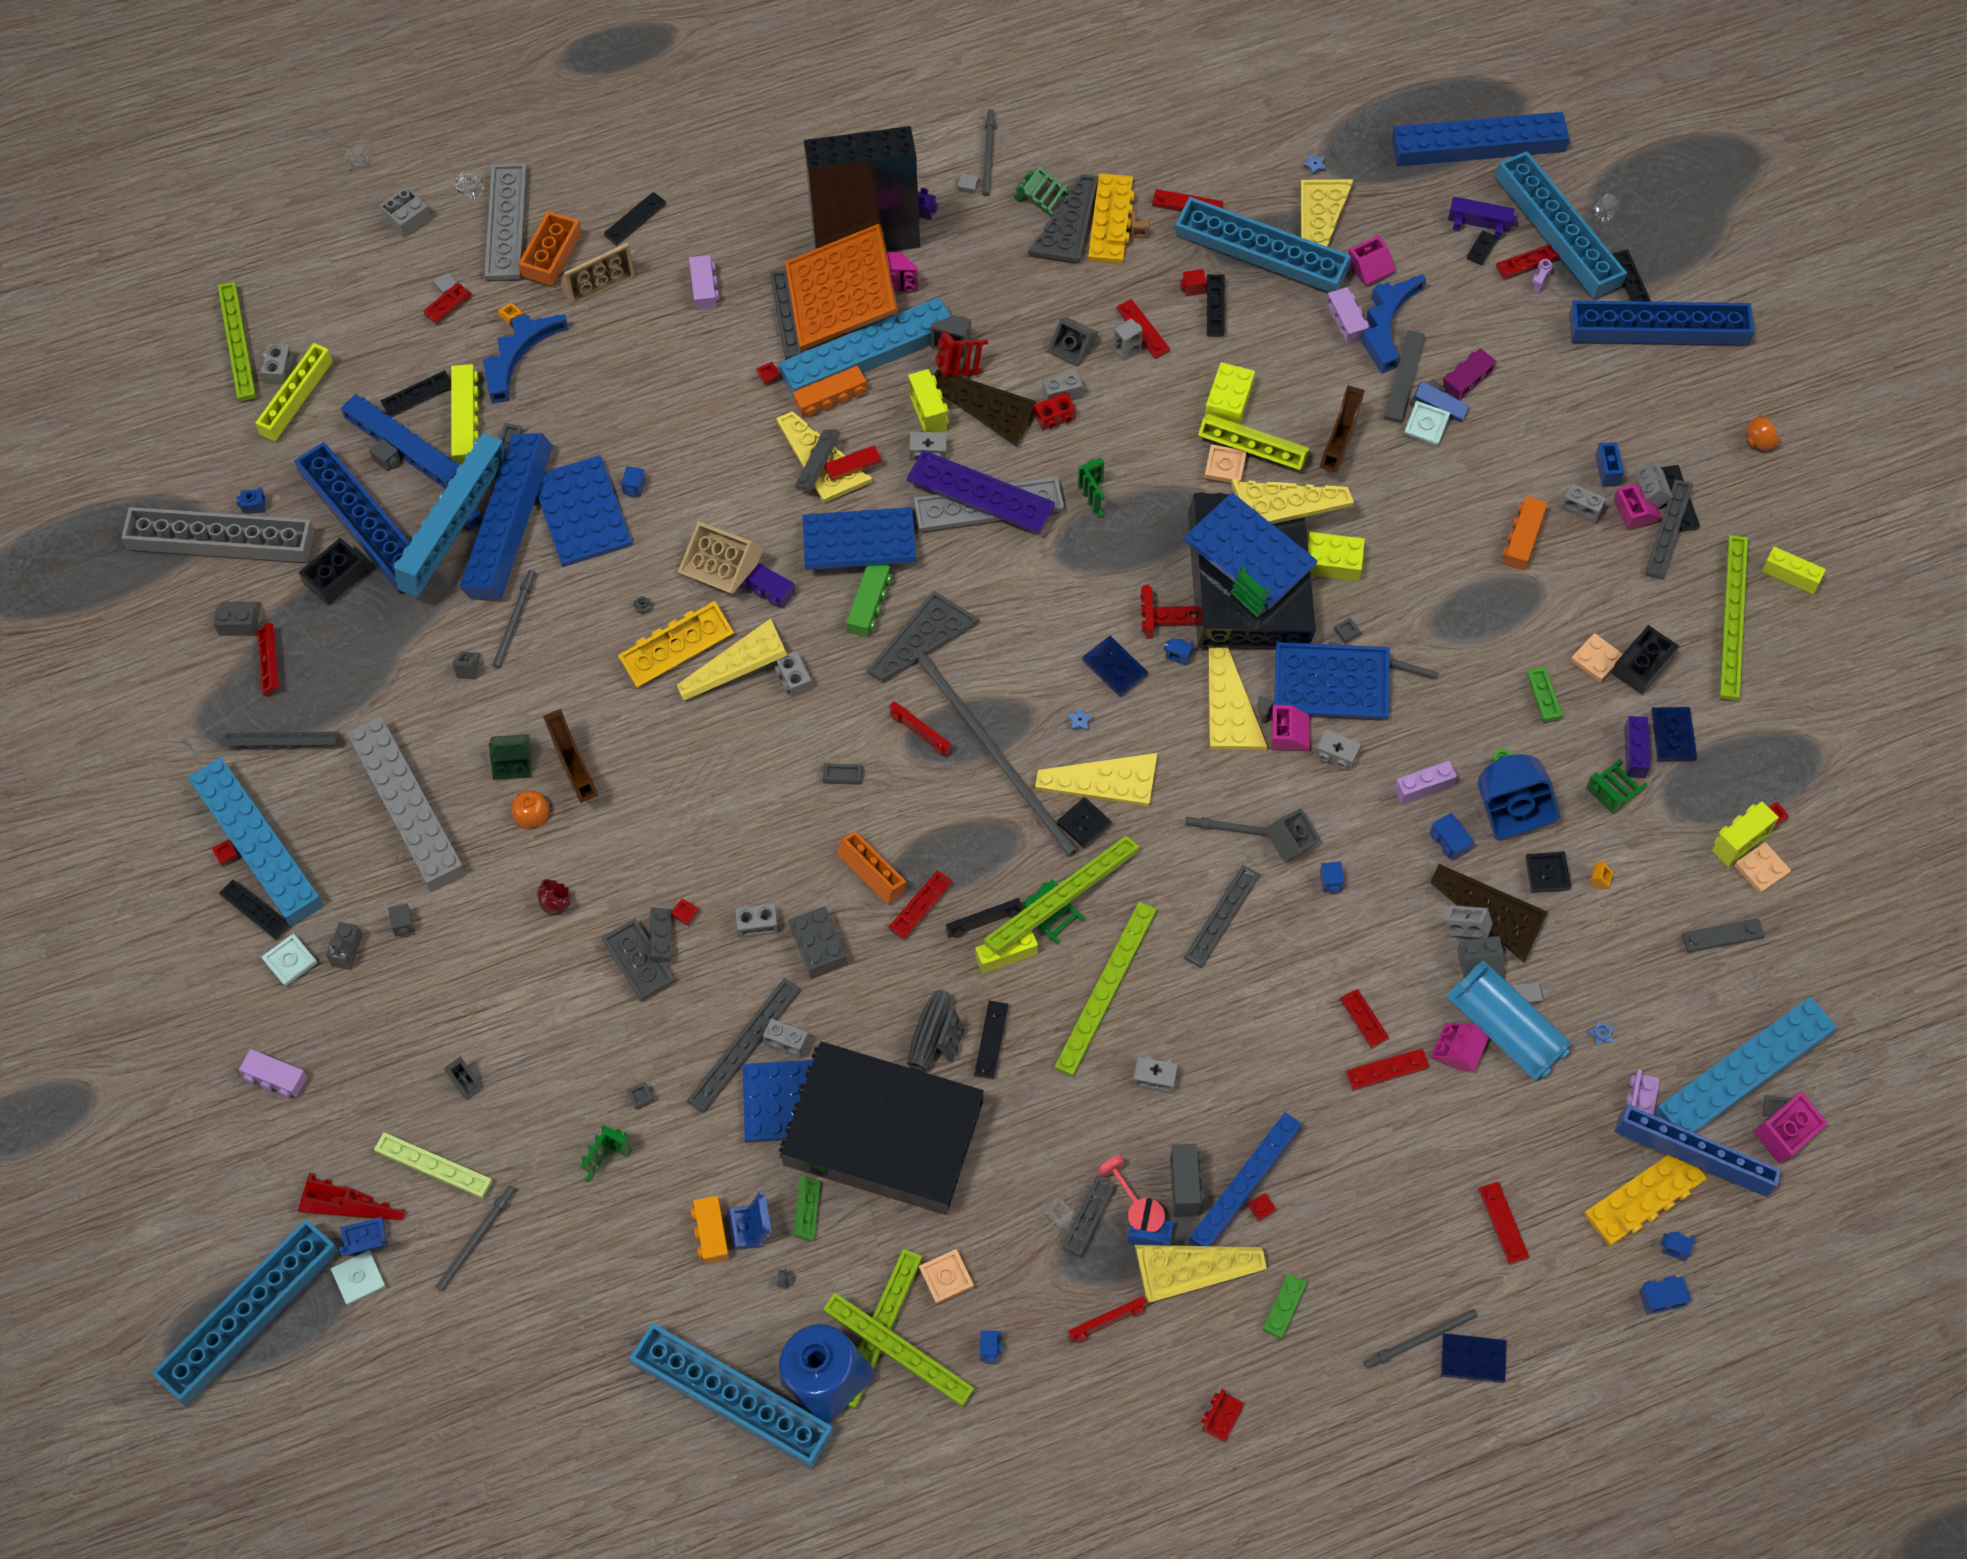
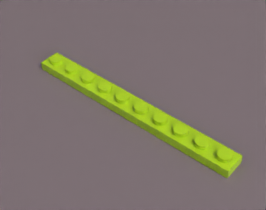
[1719,535,1748,701]
[984,836,1140,955]
[1055,902,1157,1077]

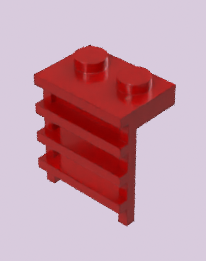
[935,332,988,376]

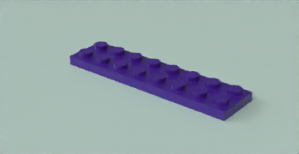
[907,450,1055,534]

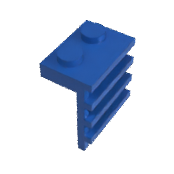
[728,1191,772,1249]
[339,1217,388,1256]
[1128,1220,1174,1246]

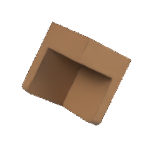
[1131,211,1149,238]

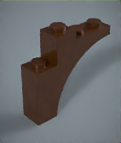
[1319,385,1365,473]
[543,709,598,803]

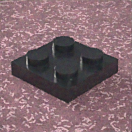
[1057,797,1112,849]
[1525,851,1571,893]

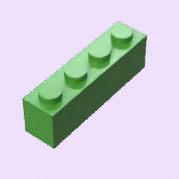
[846,565,892,637]

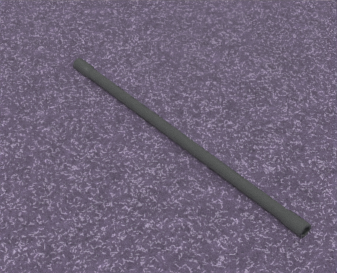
[917,654,1078,857]

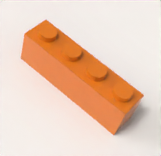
[793,366,867,418]
[1502,496,1548,571]
[836,831,907,905]

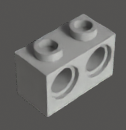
[1113,318,1143,361]
[260,344,293,384]
[1635,462,1673,508]
[1561,483,1606,523]
[774,650,812,698]
[735,903,778,938]
[1445,905,1493,938]
[763,1019,809,1058]

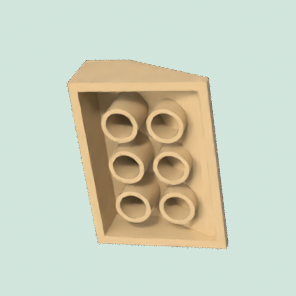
[561,243,635,306]
[678,521,764,594]

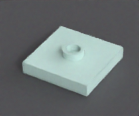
[1404,401,1450,447]
[261,933,317,987]
[331,1250,386,1306]

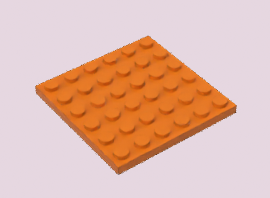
[785,224,898,350]

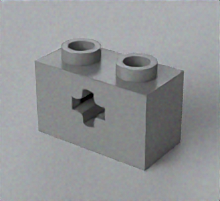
[1043,372,1082,401]
[910,432,947,461]
[1315,730,1361,771]
[1133,1056,1178,1094]

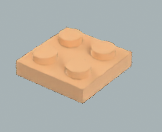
[1204,444,1247,483]
[1570,633,1622,683]
[1734,842,1791,894]
[919,1249,974,1305]

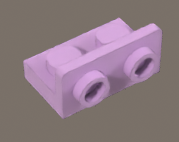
[1626,1069,1660,1115]

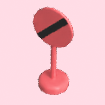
[1098,1155,1165,1232]

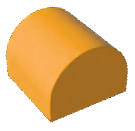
[498,303,523,327]
[1590,862,1613,889]

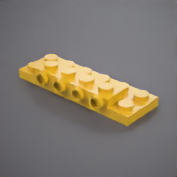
[1088,173,1135,264]
[618,601,734,688]
[1584,1155,1707,1247]

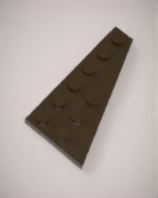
[934,369,1037,447]
[1430,864,1548,963]

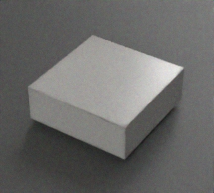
[958,173,979,193]
[434,273,457,294]

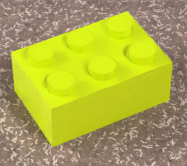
[1205,362,1255,424]
[908,369,949,432]
[1308,532,1365,581]
[1712,801,1779,867]

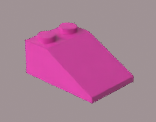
[1752,1091,1828,1163]

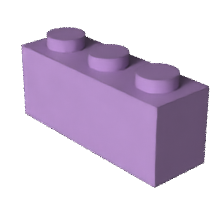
[689,255,719,310]
[1326,287,1369,344]
[1394,761,1457,805]
[239,1049,308,1098]

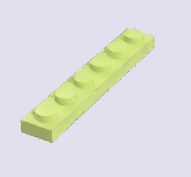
[374,1132,493,1199]

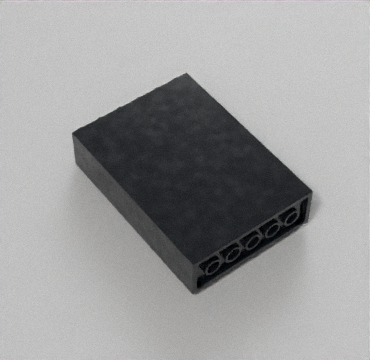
[803,126,920,252]
[1188,492,1316,649]
[779,1041,984,1215]

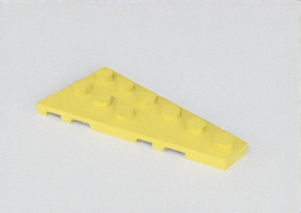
[1301,179,1353,247]
[1231,479,1354,524]
[677,618,787,701]
[1208,647,1267,750]
[1035,753,1157,807]
[1134,1245,1267,1303]

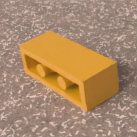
[691,1195,730,1265]

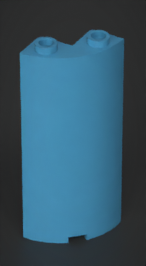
[1446,960,1573,1081]

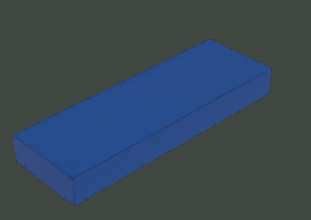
[1413,381,1469,422]

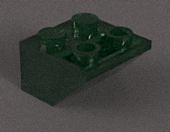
[489,734,532,780]

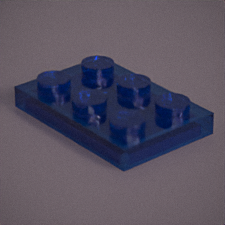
[1082,635,1148,697]
[1651,707,1697,762]
[1440,1333,1507,1383]

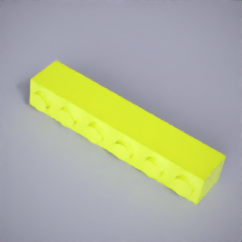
[255,343,333,442]
[451,364,479,465]
[1198,414,1310,470]

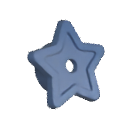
[1303,154,1325,173]
[1068,708,1092,730]
[1588,1021,1614,1045]

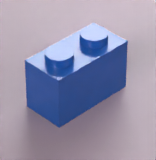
[1595,442,1624,486]
[1430,812,1474,861]
[1639,1276,1691,1315]

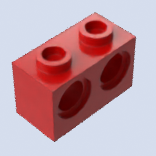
[1034,392,1076,431]

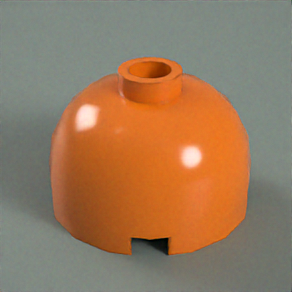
[1746,414,1781,451]
[511,790,550,830]

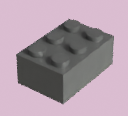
[789,906,848,979]
[1170,1144,1204,1217]

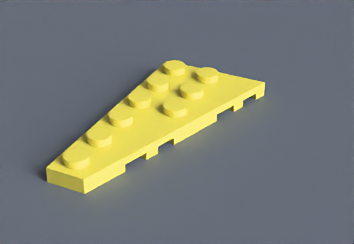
[776,411,873,503]

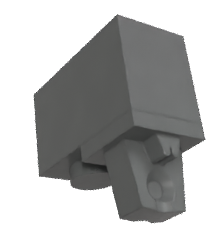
[326,922,362,970]

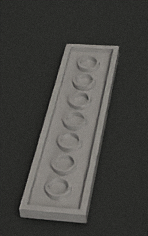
[485,163,527,280]
[914,477,1064,532]

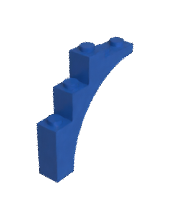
[1361,274,1426,374]
[483,314,569,404]

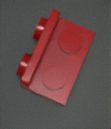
[1201,1389,1244,1442]

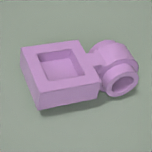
[1532,259,1552,294]

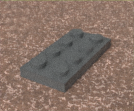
[601,918,675,1002]

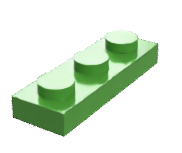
[1526,667,1563,723]
[793,1176,821,1242]
[1262,1274,1307,1340]

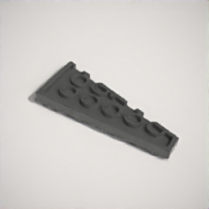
[1028,174,1098,263]
[867,591,979,683]

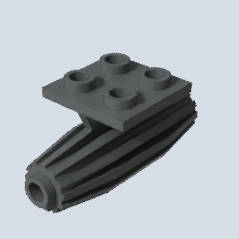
[907,990,965,1072]

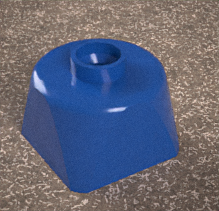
[1477,754,1560,840]
[779,1324,874,1423]

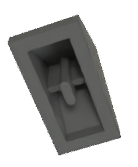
[453,651,480,679]
[444,1056,483,1100]

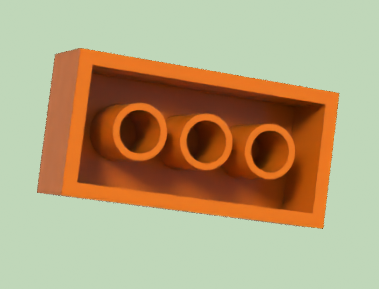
[518,211,582,286]

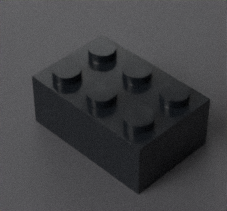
[298,538,369,605]
[1612,625,1679,695]

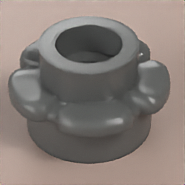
[633,596,651,614]
[777,1268,791,1289]

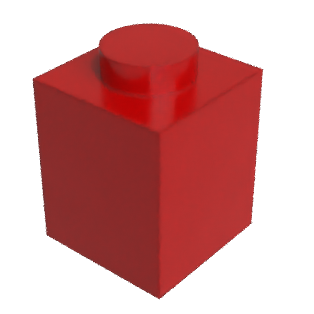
[1180,269,1207,297]

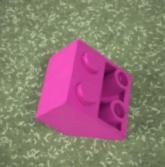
[1348,235,1396,286]
[887,252,918,292]
[1613,484,1662,530]
[1271,705,1310,751]
[1430,1023,1489,1071]

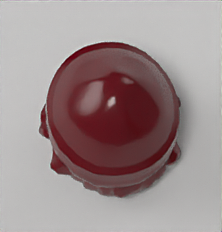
[537,879,571,914]

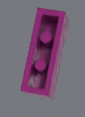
[1443,348,1496,400]

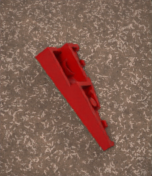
[298,1172,405,1220]

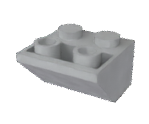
[379,186,431,238]

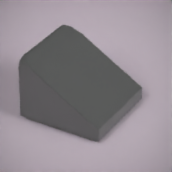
[1257,696,1272,724]

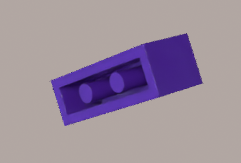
[740,563,795,609]
[1624,716,1650,778]

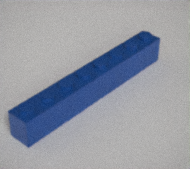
[341,394,460,489]
[1614,1104,1781,1197]
[1188,1112,1302,1246]

